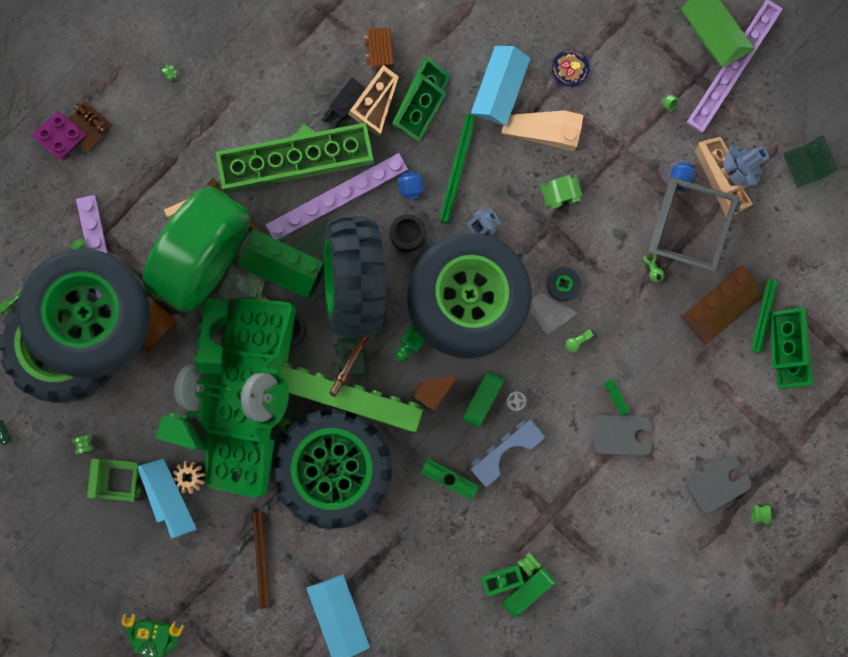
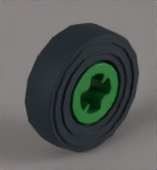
[546,267,581,301]

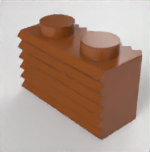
[364,27,394,70]

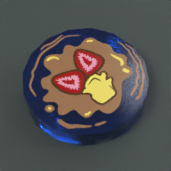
[552,49,589,87]

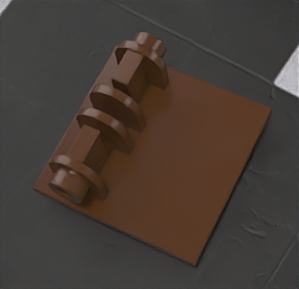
[68,101,113,153]

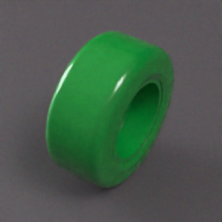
[143,187,251,312]

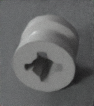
[506,392,526,411]

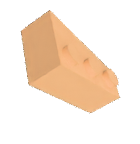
[348,65,399,137]

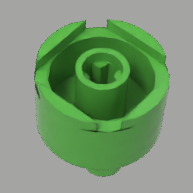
[540,174,583,210]

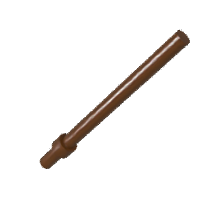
[329,303,387,397]

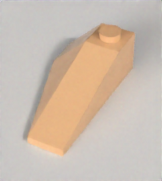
[501,111,583,152]

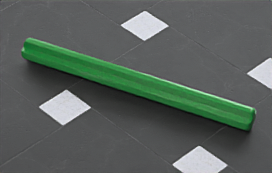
[439,114,476,224]

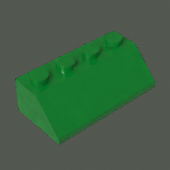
[237,229,323,299]
[156,412,206,450]

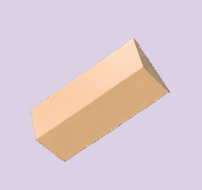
[695,137,753,218]

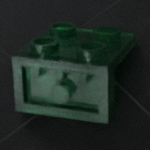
[783,135,838,188]

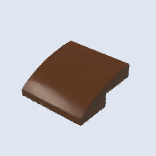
[142,296,177,352]

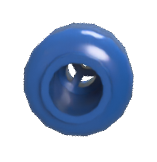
[669,162,697,191]
[397,171,424,200]

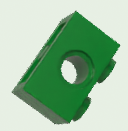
[480,564,524,597]

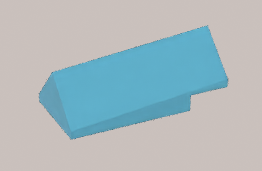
[471,46,530,126]
[138,459,196,538]
[306,574,370,657]

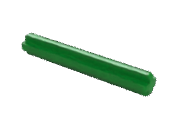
[751,279,778,353]

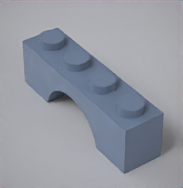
[470,420,545,487]

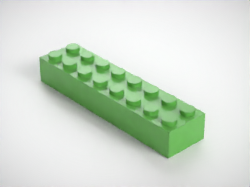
[215,123,374,193]
[281,362,423,433]

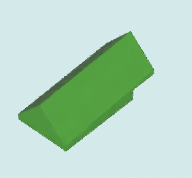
[681,0,754,68]

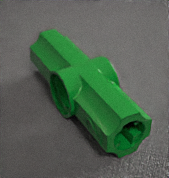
[420,458,479,501]

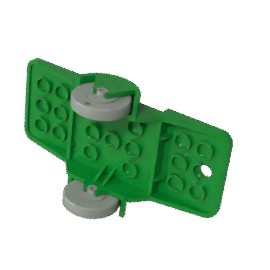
[174,298,295,498]

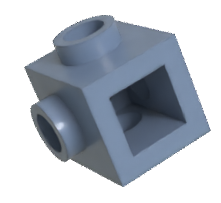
[467,208,501,236]

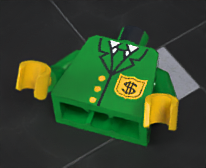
[122,614,184,657]

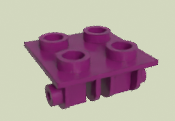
[31,111,86,160]

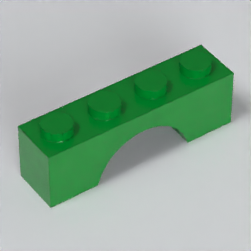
[194,298,230,374]

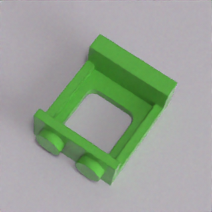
[87,459,142,502]

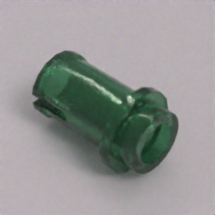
[0,420,13,446]

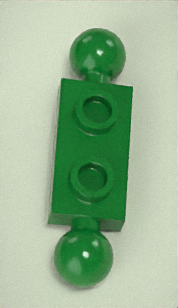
[395,323,424,362]

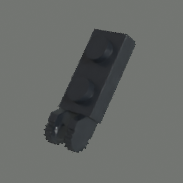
[321,77,366,129]

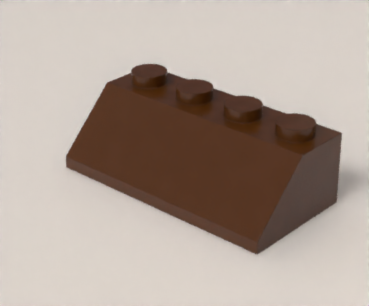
[680,265,763,345]
[414,375,457,413]

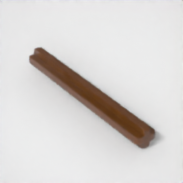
[253,511,270,609]

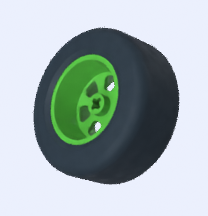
[407,233,532,358]

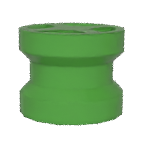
[72,435,95,455]
[751,505,771,525]
[517,552,542,577]

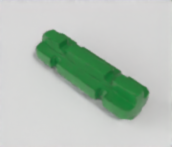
[604,379,630,415]

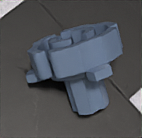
[723,146,769,188]

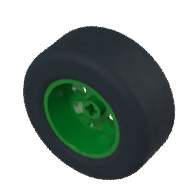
[17,249,150,378]

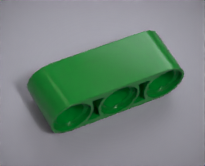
[462,370,505,428]
[501,566,556,618]

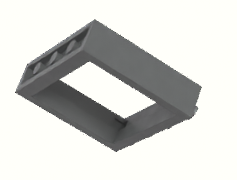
[648,177,742,271]

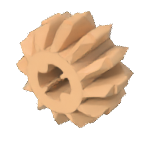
[172,461,205,494]

